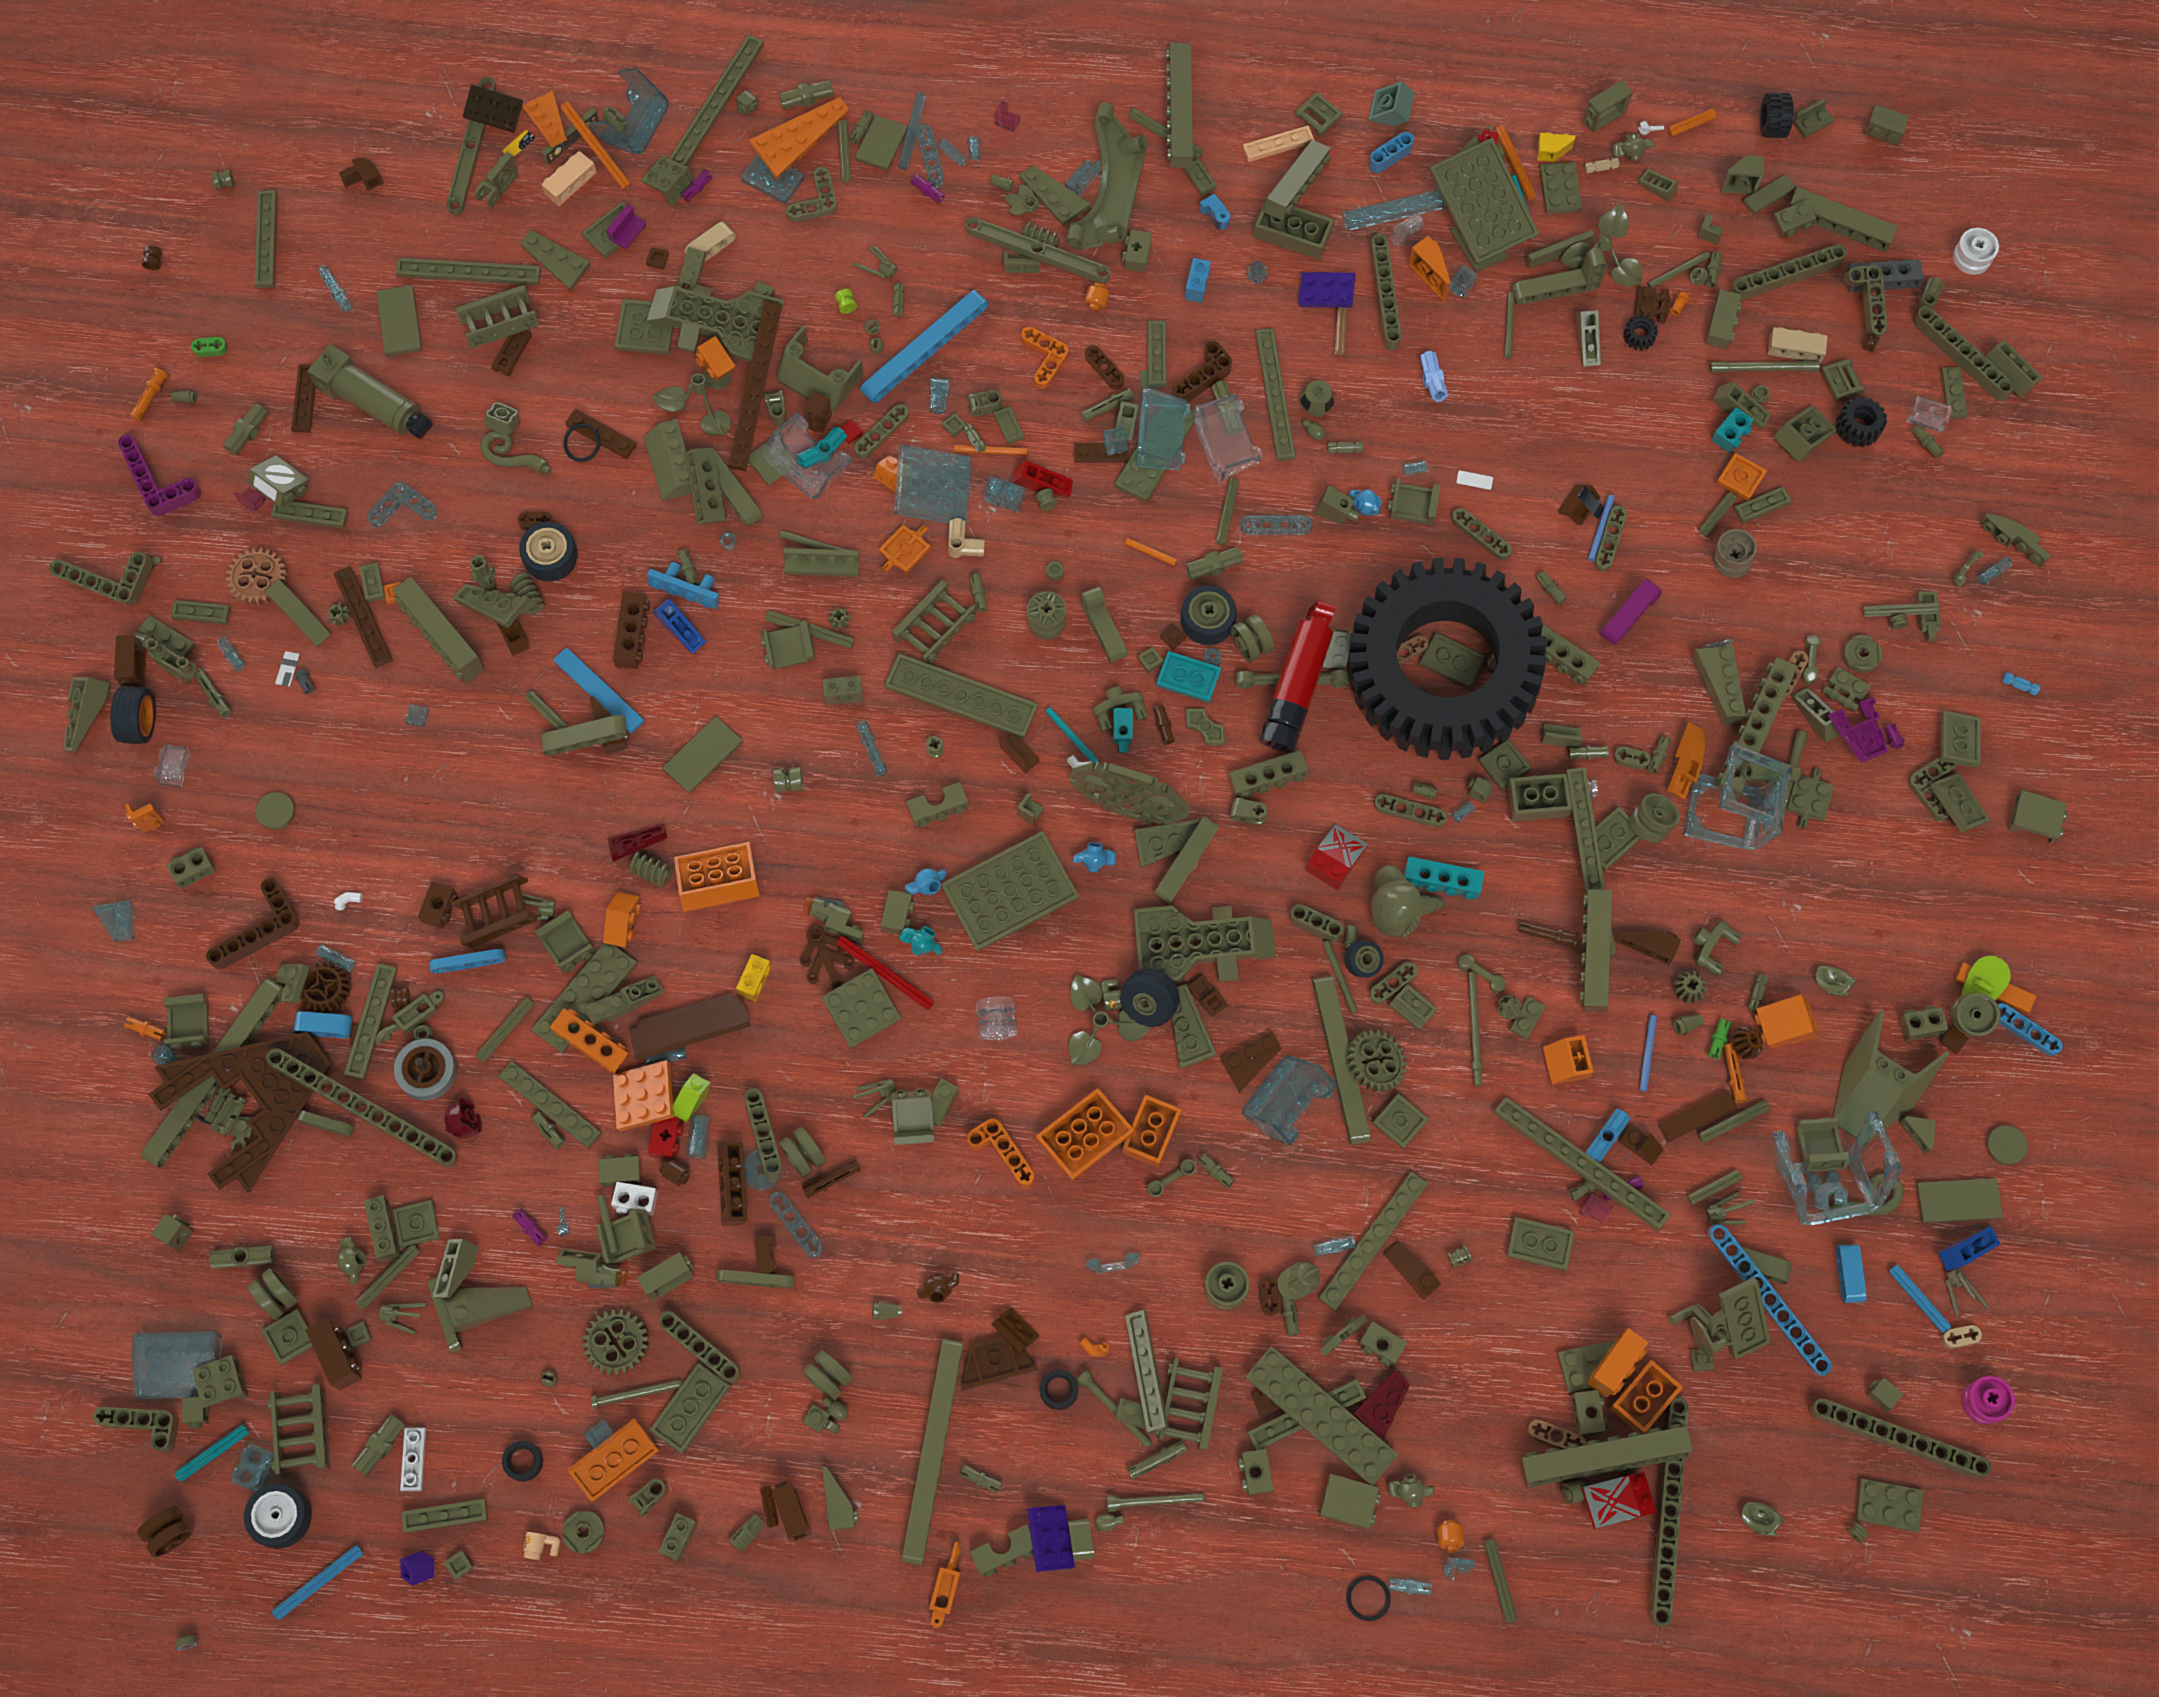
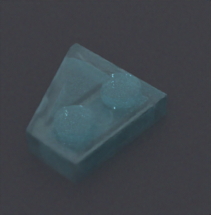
[92,900,135,942]

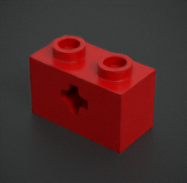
[648,1117,684,1160]

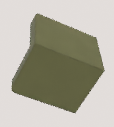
[1697,214,1723,245]
[1017,793,1044,825]

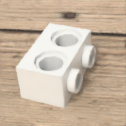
[611,1182,658,1216]

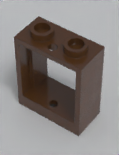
[114,635,146,688]
[771,1481,812,1542]

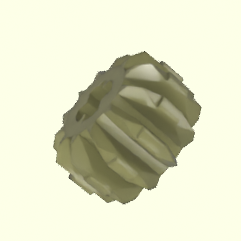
[1674,971,1708,1004]

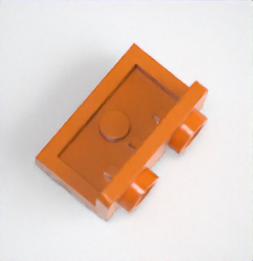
[873,455,919,496]
[125,803,165,833]

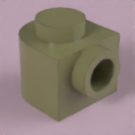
[736,90,759,116]
[1468,777,1493,802]
[1562,1479,1586,1504]

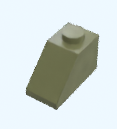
[931,1078,959,1127]

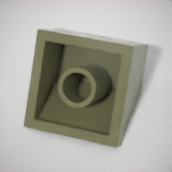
[1720,155,1764,194]

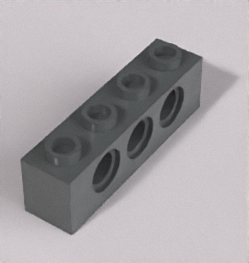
[1846,259,1924,292]

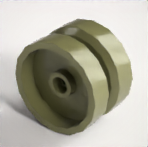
[1231,614,1274,663]
[1629,793,1680,843]
[1950,993,2000,1036]
[778,1126,827,1178]
[1204,1261,1250,1311]
[247,1268,299,1320]
[802,1350,854,1401]

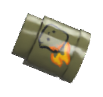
[1101,979,1123,1011]

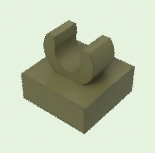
[1690,1350,1715,1372]

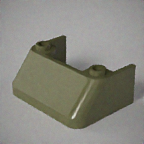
[776,326,864,412]

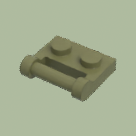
[1295,92,1343,136]
[1821,359,1866,401]

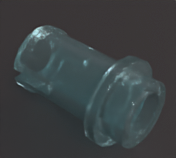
[967,136,981,160]
[1403,460,1428,477]
[1451,801,1476,824]

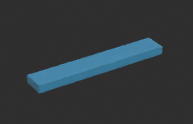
[553,647,644,734]

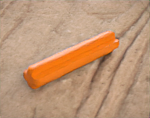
[1668,109,1717,136]

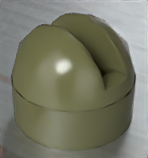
[864,319,880,335]
[869,338,884,354]
[541,1370,558,1388]

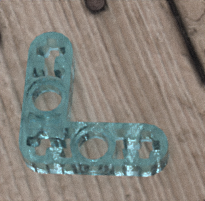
[367,482,438,527]

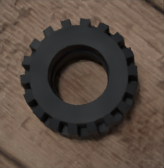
[1760,93,1794,138]
[1836,397,1887,447]

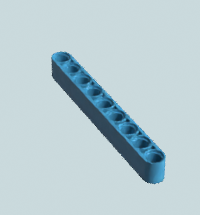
[860,290,989,403]
[1708,1224,1832,1375]

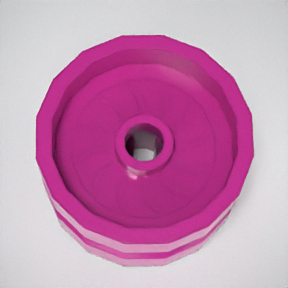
[1962,1376,2015,1425]

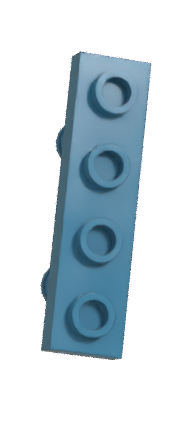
[647,562,719,609]

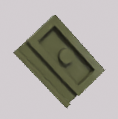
[1389,984,1437,1031]

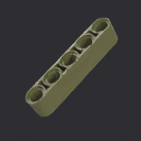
[702,450,763,527]
[541,715,627,755]
[1154,816,1220,904]
[745,1088,782,1183]
[659,1311,741,1384]

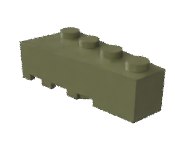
[1692,646,1746,725]

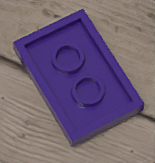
[1299,272,1356,308]
[1027,1505,1075,1572]

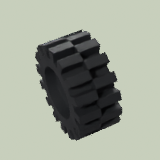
[1623,315,1658,351]

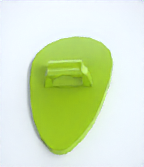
[1961,956,2011,1016]

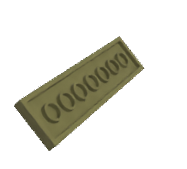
[884,653,1038,739]
[1245,1346,1398,1486]

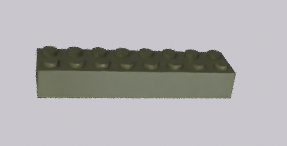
[1522,1424,1693,1488]

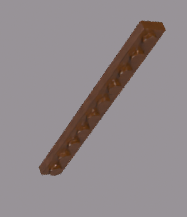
[728,301,782,472]

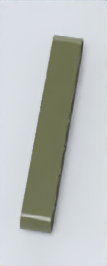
[1370,234,1401,351]
[1731,244,1847,301]
[1913,306,2014,401]

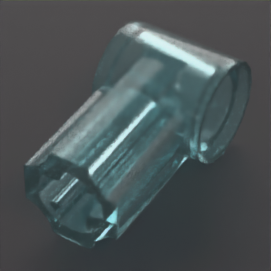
[930,378,950,414]

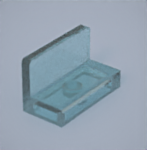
[1065,160,1101,196]

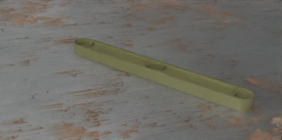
[446,77,496,215]
[965,217,1111,283]

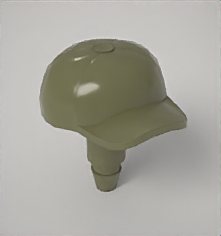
[1371,865,1444,938]

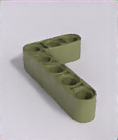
[1512,248,1607,305]
[49,551,153,606]

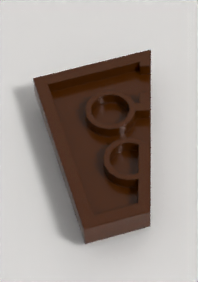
[1220,1031,1282,1093]

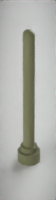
[1076,1370,1152,1447]
[1106,1493,1206,1512]

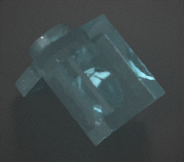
[1444,1559,1475,1581]

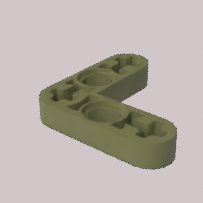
[786,167,837,222]
[1908,757,1957,822]

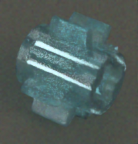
[1246,261,1268,284]

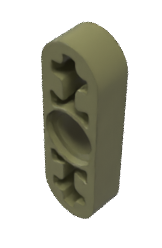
[1369,962,1418,1005]
[297,1111,354,1137]

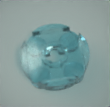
[744,1151,779,1191]

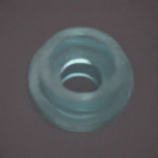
[1203,648,1222,666]

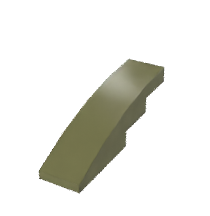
[264,580,331,647]

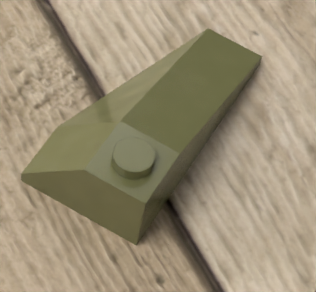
[64,677,110,752]
[442,1287,532,1334]

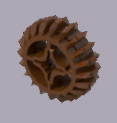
[300,962,351,1013]

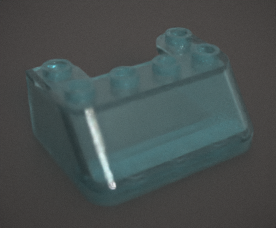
[1242,1056,1338,1146]

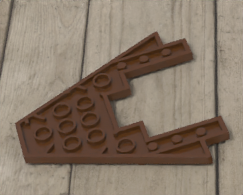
[148,1032,331,1193]

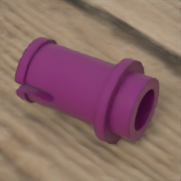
[1884,724,1905,749]

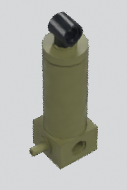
[307,344,433,439]

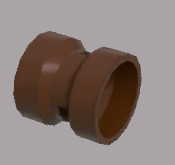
[142,246,162,270]

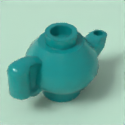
[899,926,942,956]

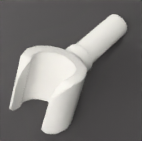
[1638,121,1664,135]

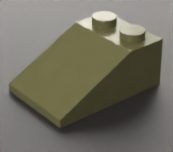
[1774,405,1837,462]

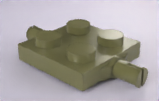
[1786,768,1834,829]

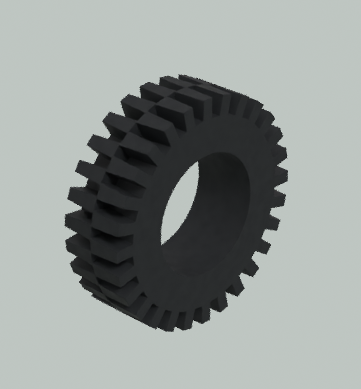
[1349,558,1547,760]

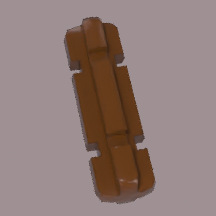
[760,1486,779,1528]

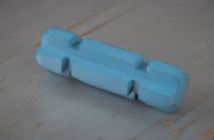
[2003,672,2041,695]

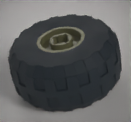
[1120,968,1180,1027]

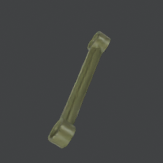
[1236,670,1349,689]

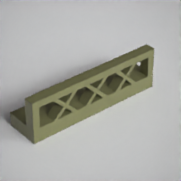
[784,548,860,577]

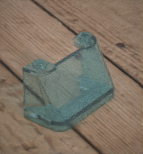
[1137,388,1190,470]

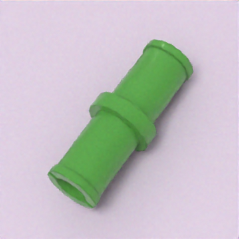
[1708,1019,1731,1059]

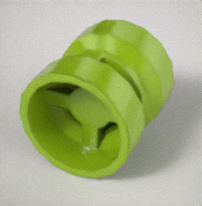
[835,289,857,314]

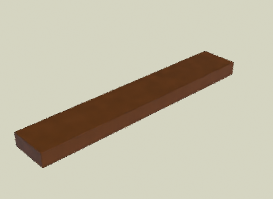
[333,566,393,669]

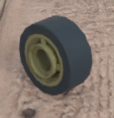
[1344,941,1384,978]

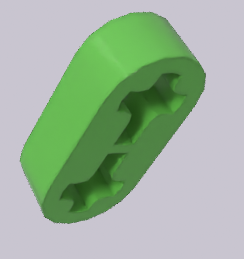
[191,337,228,357]

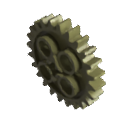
[1346,1029,1408,1093]
[582,1309,649,1376]

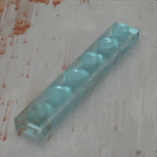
[1342,190,1447,231]

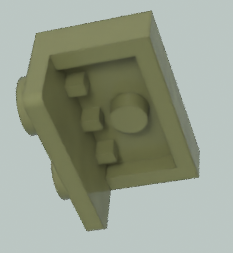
[1774,199,1816,238]

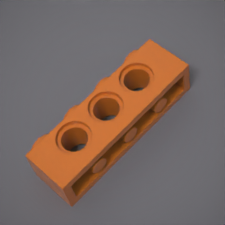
[550,1008,629,1075]

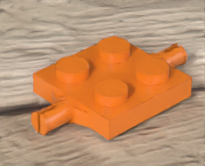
[878,524,931,575]

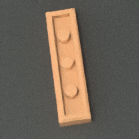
[1242,126,1314,162]

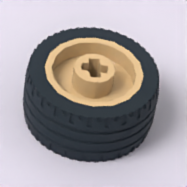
[519,522,578,582]

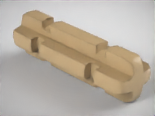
[1584,157,1619,173]

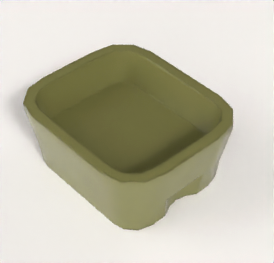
[484,402,520,435]

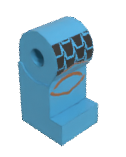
[1199,194,1230,230]

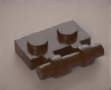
[1635,286,1670,324]

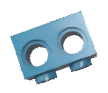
[1185,258,1211,303]

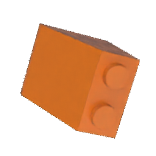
[1755,994,1820,1049]

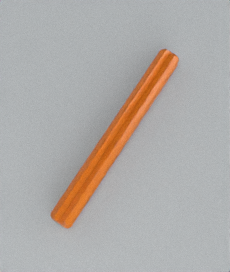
[1495,125,1536,201]

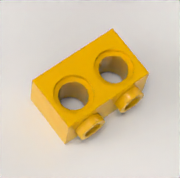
[736,954,772,1002]

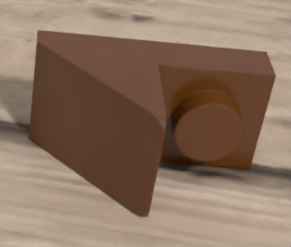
[1619,1125,1664,1166]

